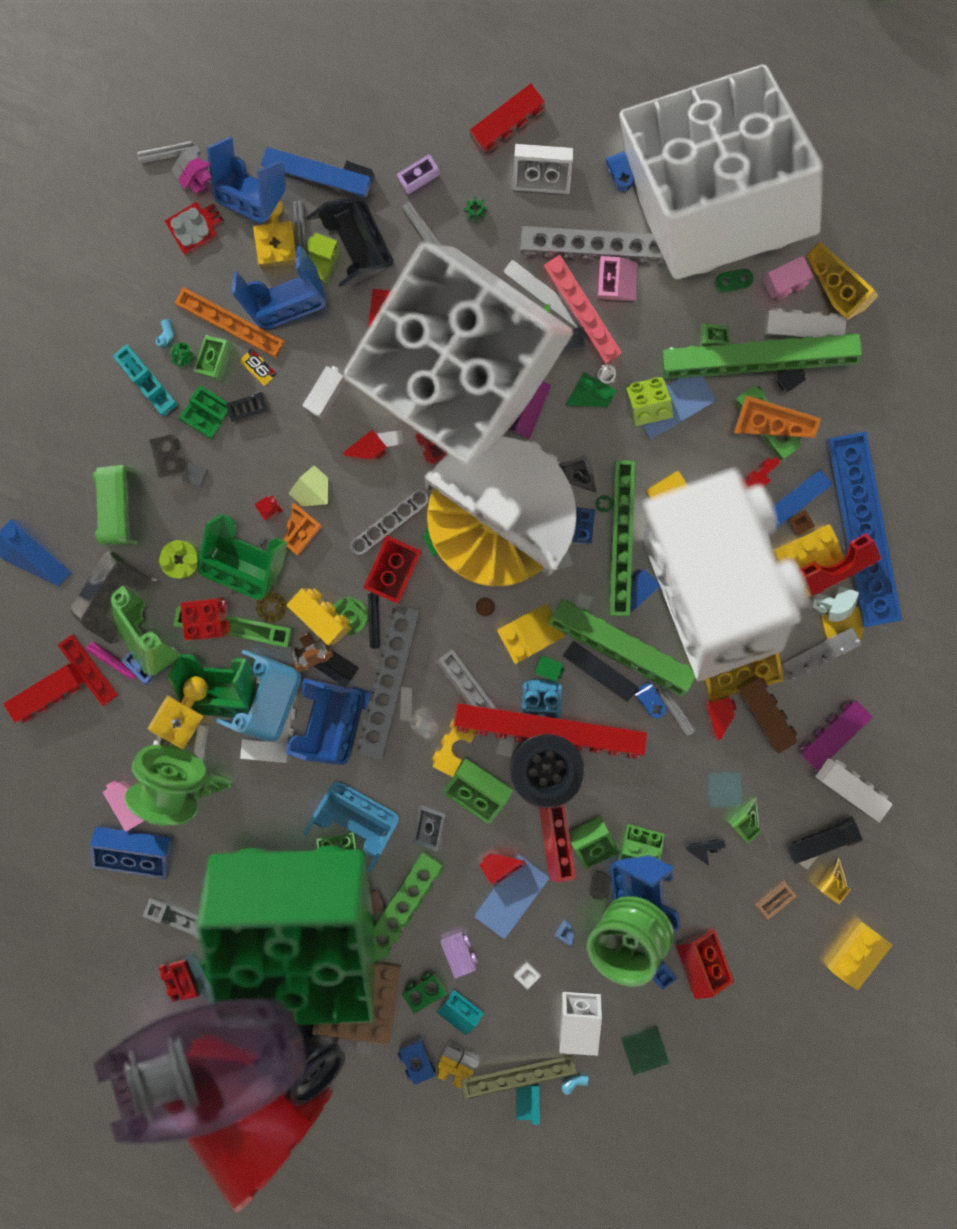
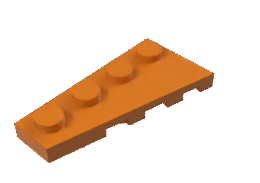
[734,395,821,438]

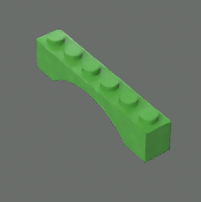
[173,607,293,647]

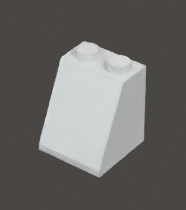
[559,992,602,1056]

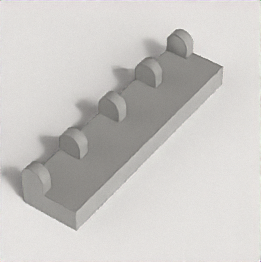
[783,627,862,681]
[434,649,496,709]

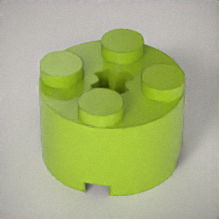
[159,540,200,579]

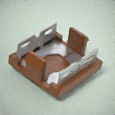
[290,632,333,673]

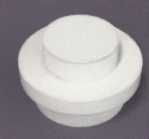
[597,364,616,383]

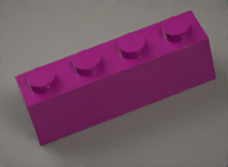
[799,700,873,771]

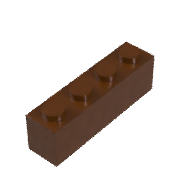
[736,675,798,754]

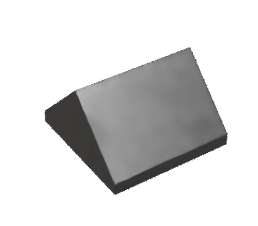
[412,805,449,852]

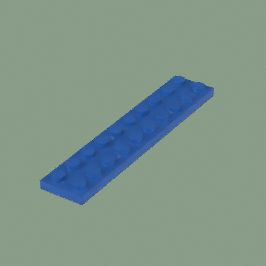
[827,431,902,628]

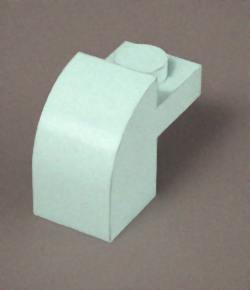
[813,586,859,621]

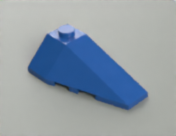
[0,519,72,586]

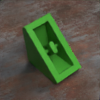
[699,323,730,347]

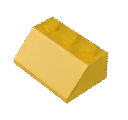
[827,921,892,990]

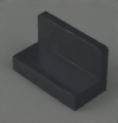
[313,649,359,688]

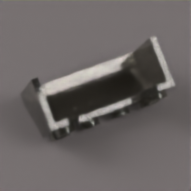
[71,552,157,644]

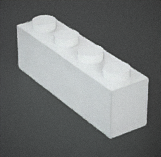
[764,308,846,339]
[815,758,893,823]

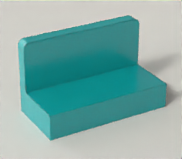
[437,990,484,1035]
[516,1083,540,1125]

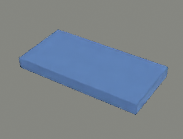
[631,376,717,440]
[474,854,549,939]

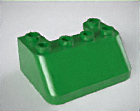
[197,513,288,600]
[167,654,257,718]

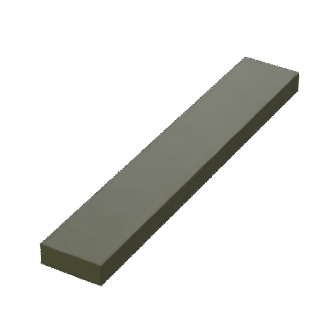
[461,1055,577,1099]

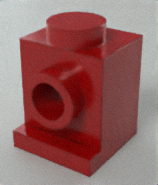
[254,495,283,521]

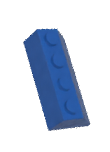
[89,827,172,879]

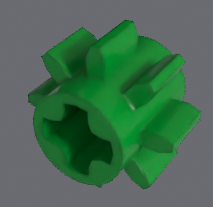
[464,197,488,223]
[168,342,194,367]

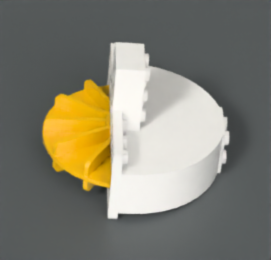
[425,437,576,586]

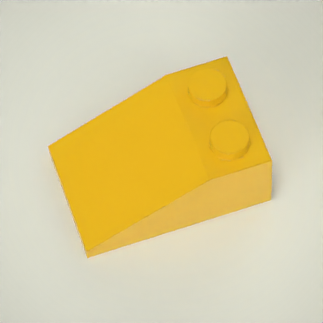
[497,603,565,664]

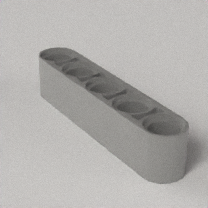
[351,490,429,555]

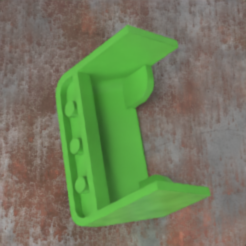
[93,465,138,546]

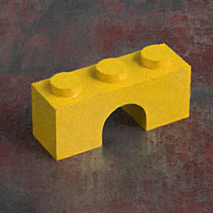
[431,718,476,777]

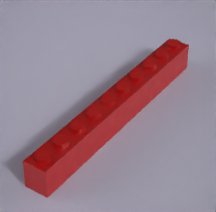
[452,703,647,760]

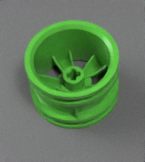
[587,896,674,987]

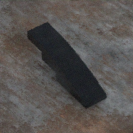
[562,640,638,702]

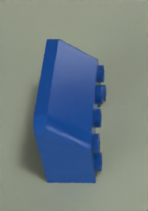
[286,678,364,765]
[610,855,681,932]

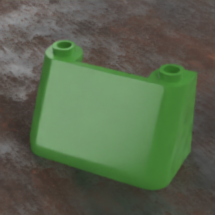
[111,586,181,676]

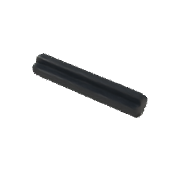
[368,592,380,649]

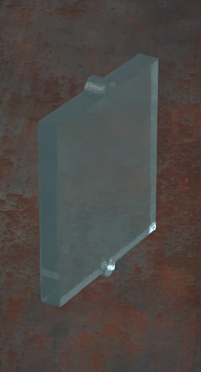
[709,771,742,808]

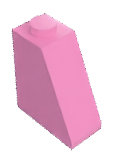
[102,780,144,832]

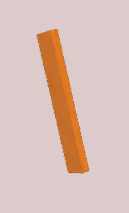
[174,287,285,358]

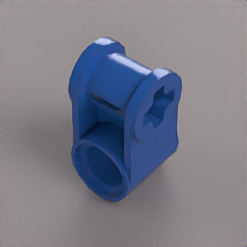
[606,151,633,192]
[634,681,666,718]

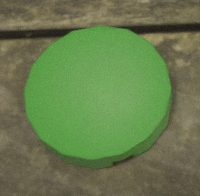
[334,597,368,635]

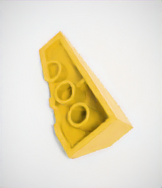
[806,241,878,320]

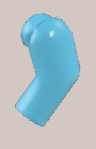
[156,319,174,347]
[561,1075,588,1095]

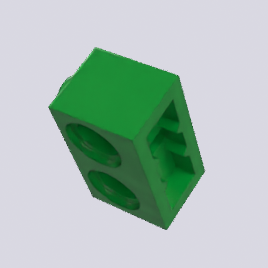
[402,971,447,1014]

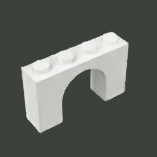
[240,682,298,763]

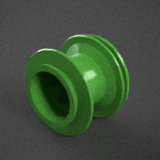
[124,744,206,826]

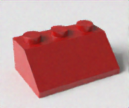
[363,535,423,604]
[675,928,734,999]

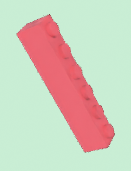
[543,255,622,365]

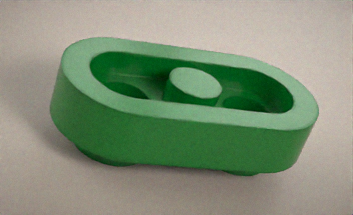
[715,268,754,293]

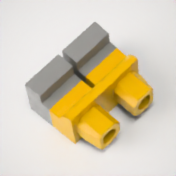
[436,1041,480,1089]

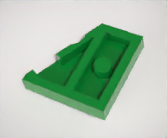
[566,372,617,408]

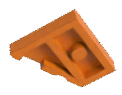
[284,503,323,556]

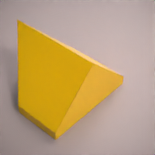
[816,856,851,905]

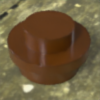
[476,597,495,616]

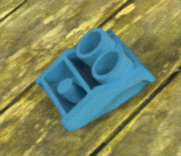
[522,679,562,719]

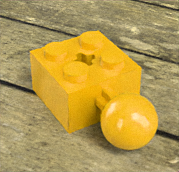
[253,199,297,269]
[148,677,208,750]

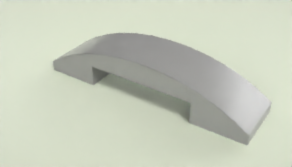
[143,898,199,939]

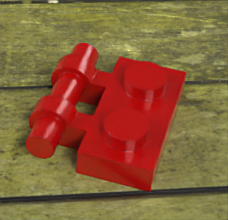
[158,959,201,1002]

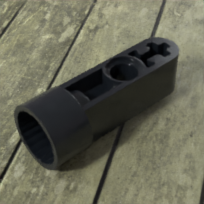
[786,816,863,864]

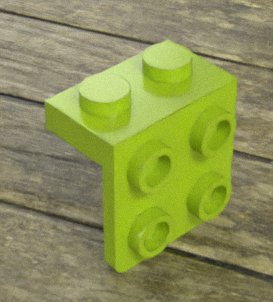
[626,377,673,426]

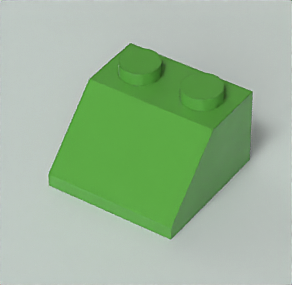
[569,816,619,870]

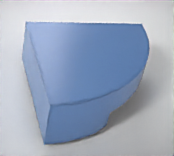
[555,920,574,947]

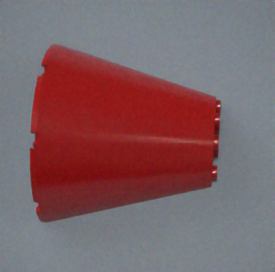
[163,1032,333,1213]

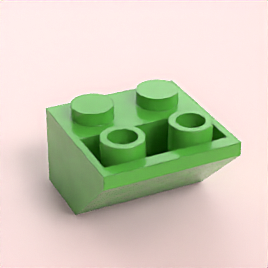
[618,824,665,861]

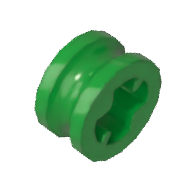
[595,495,613,512]

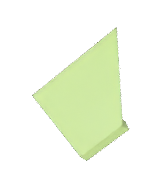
[289,466,329,506]

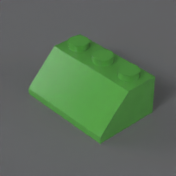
[442,758,513,825]

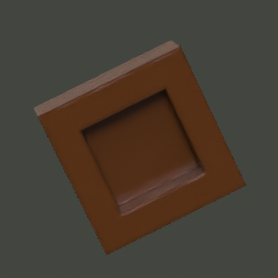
[788,510,815,536]

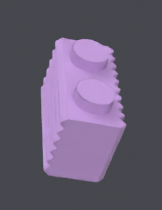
[397,154,440,195]
[440,932,478,978]

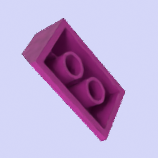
[507,381,551,439]

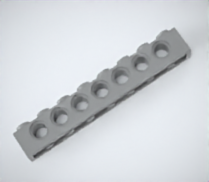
[520,226,667,265]

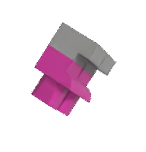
[171,145,212,194]

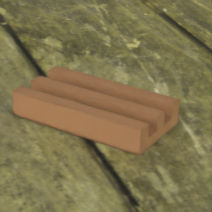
[755,881,798,921]

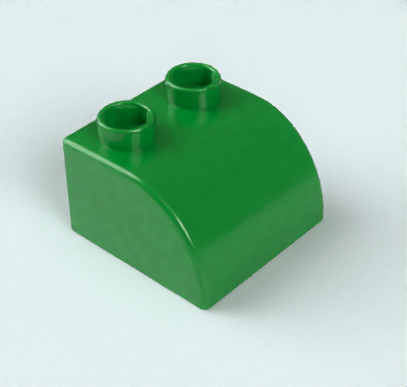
[196,846,375,1026]

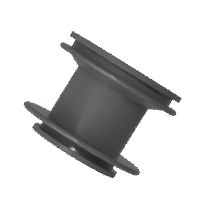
[125,1036,199,1124]

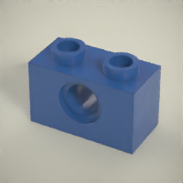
[397,1036,436,1085]

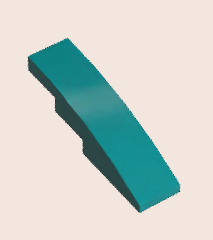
[113,344,178,417]

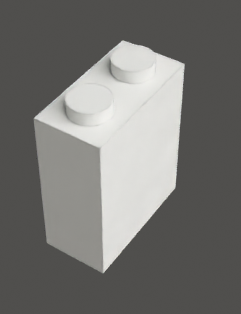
[302,366,346,420]

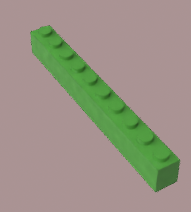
[663,333,862,379]

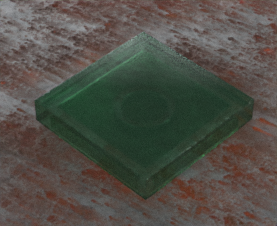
[621,1026,670,1076]

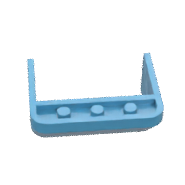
[216,650,301,742]
[303,782,399,872]

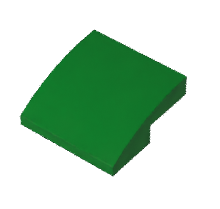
[179,385,228,440]

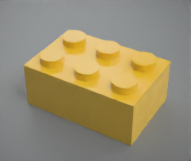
[287,588,352,645]

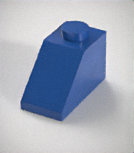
[630,569,660,612]

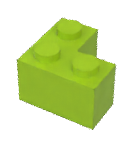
[307,233,340,284]

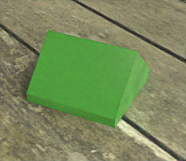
[193,335,234,381]

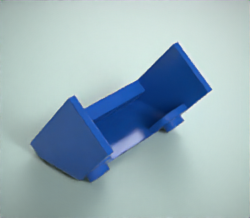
[207,137,286,223]
[232,246,326,329]

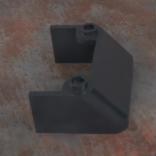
[306,197,393,287]

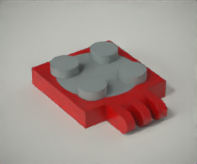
[164,202,224,255]

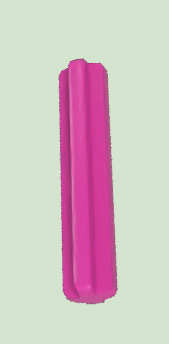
[86,642,136,680]

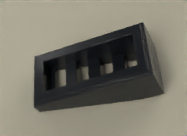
[226,392,270,422]

